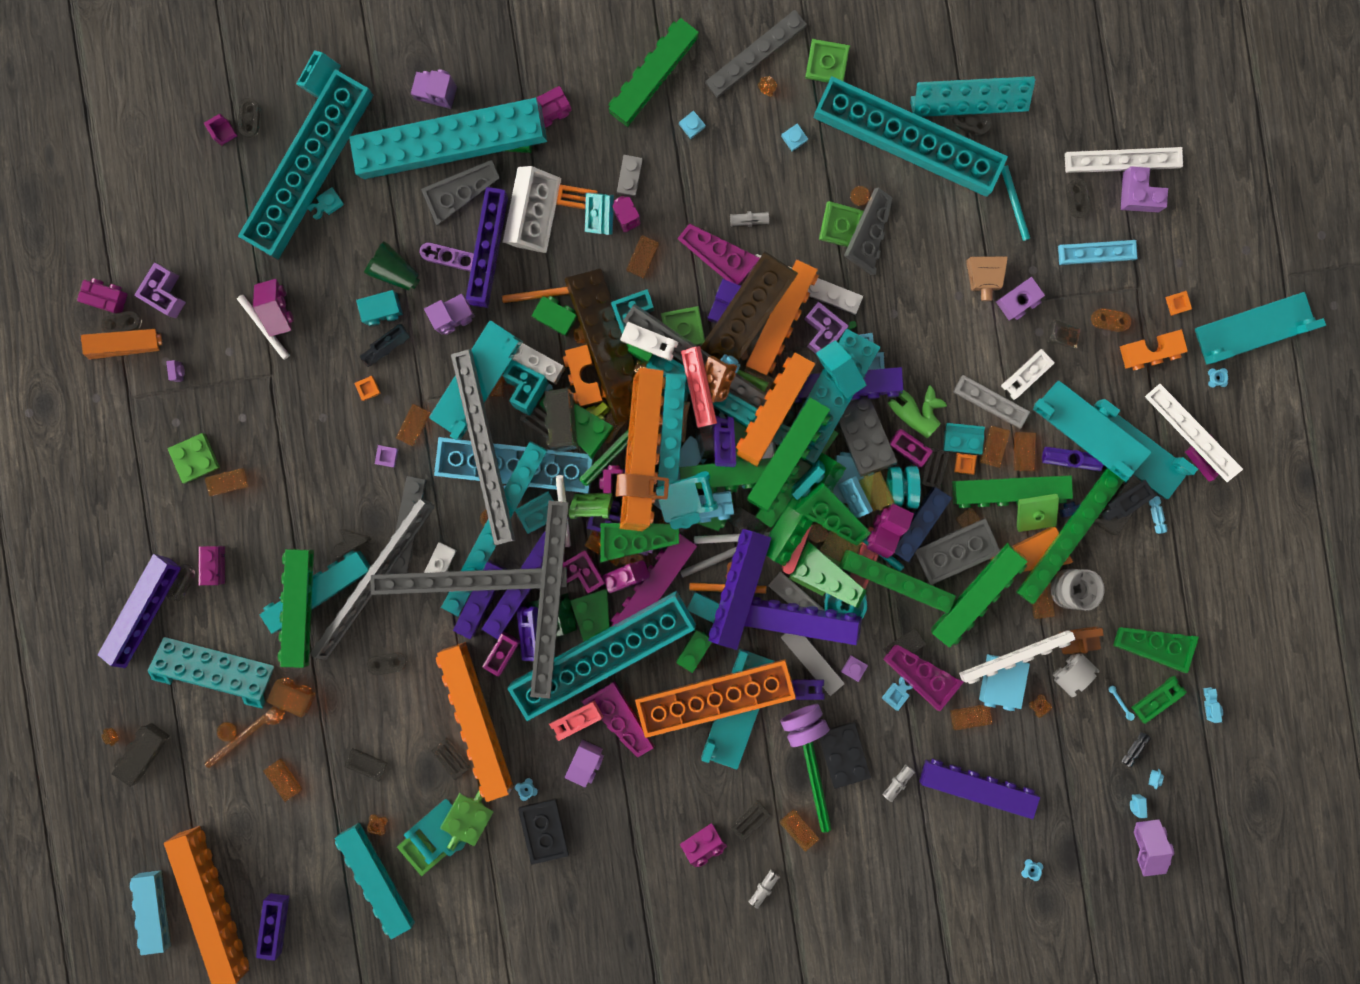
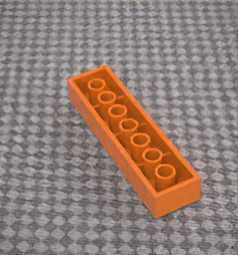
[620,367,666,531]
[436,642,514,802]
[635,659,796,738]
[164,826,249,984]

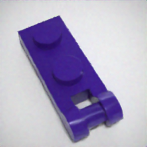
[712,416,736,467]
[517,607,538,661]
[792,679,825,700]

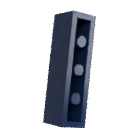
[894,487,952,562]

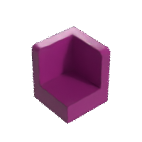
[204,114,237,146]

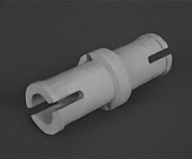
[730,211,769,227]
[882,764,915,802]
[749,869,780,909]

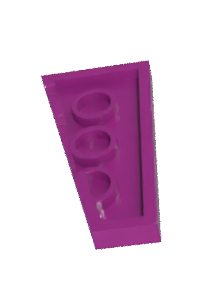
[678,224,760,285]
[883,645,964,711]
[581,681,655,758]

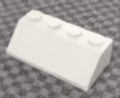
[503,166,561,253]

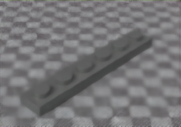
[705,10,807,98]
[388,476,427,574]

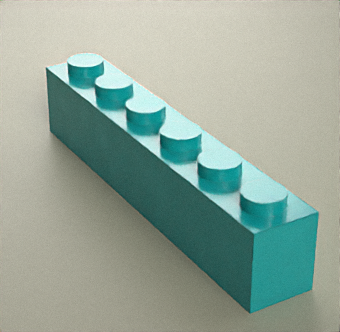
[658,373,686,486]
[259,550,370,634]
[335,823,415,939]

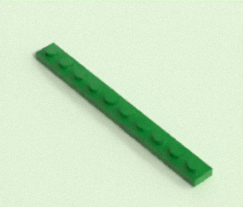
[1016,468,1124,604]

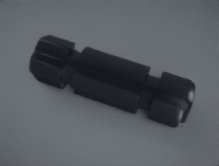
[1122,732,1151,768]

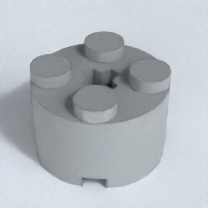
[1053,653,1100,697]

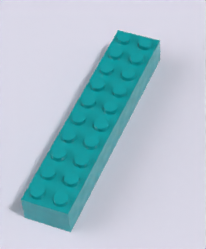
[238,69,374,260]
[813,76,1008,197]
[349,98,547,179]
[507,591,696,721]

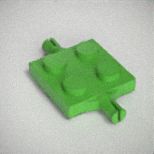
[440,791,494,851]

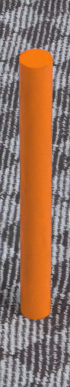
[502,287,569,303]
[689,583,767,594]

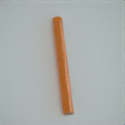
[204,714,269,768]

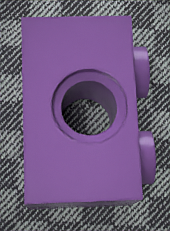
[996,277,1045,320]

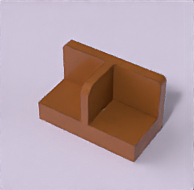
[1059,626,1104,655]

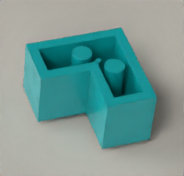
[611,289,654,334]
[816,340,867,398]
[502,360,549,416]

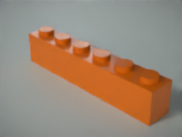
[746,260,819,375]
[736,353,815,467]

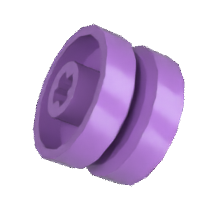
[780,704,830,747]

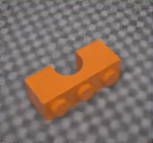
[1120,329,1188,370]
[563,345,603,407]

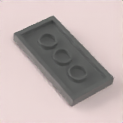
[838,396,897,477]
[915,518,1000,585]

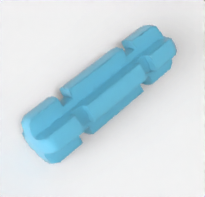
[1149,496,1168,534]

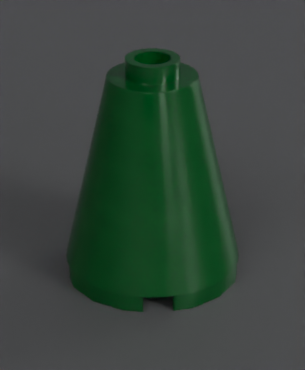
[364,241,420,291]

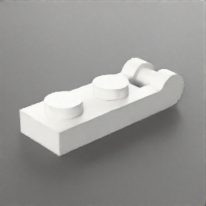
[620,322,679,361]
[1001,349,1054,400]

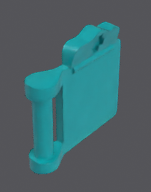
[656,471,718,529]
[404,799,466,864]

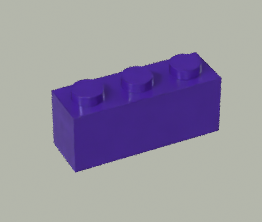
[256,893,289,961]

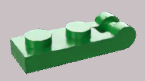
[1131,676,1187,724]

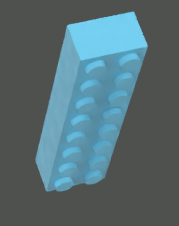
[434,437,594,493]

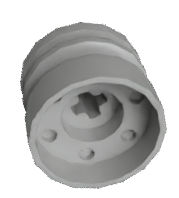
[1050,569,1105,611]

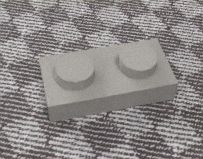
[617,155,643,197]

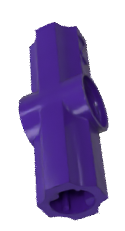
[1042,447,1104,471]

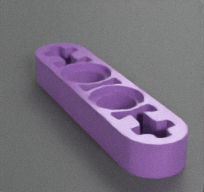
[419,243,474,272]

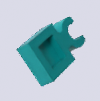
[307,187,345,220]

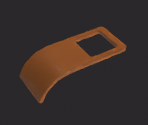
[616,474,669,500]

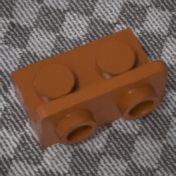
[705,356,737,402]

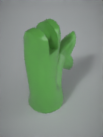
[888,385,947,438]

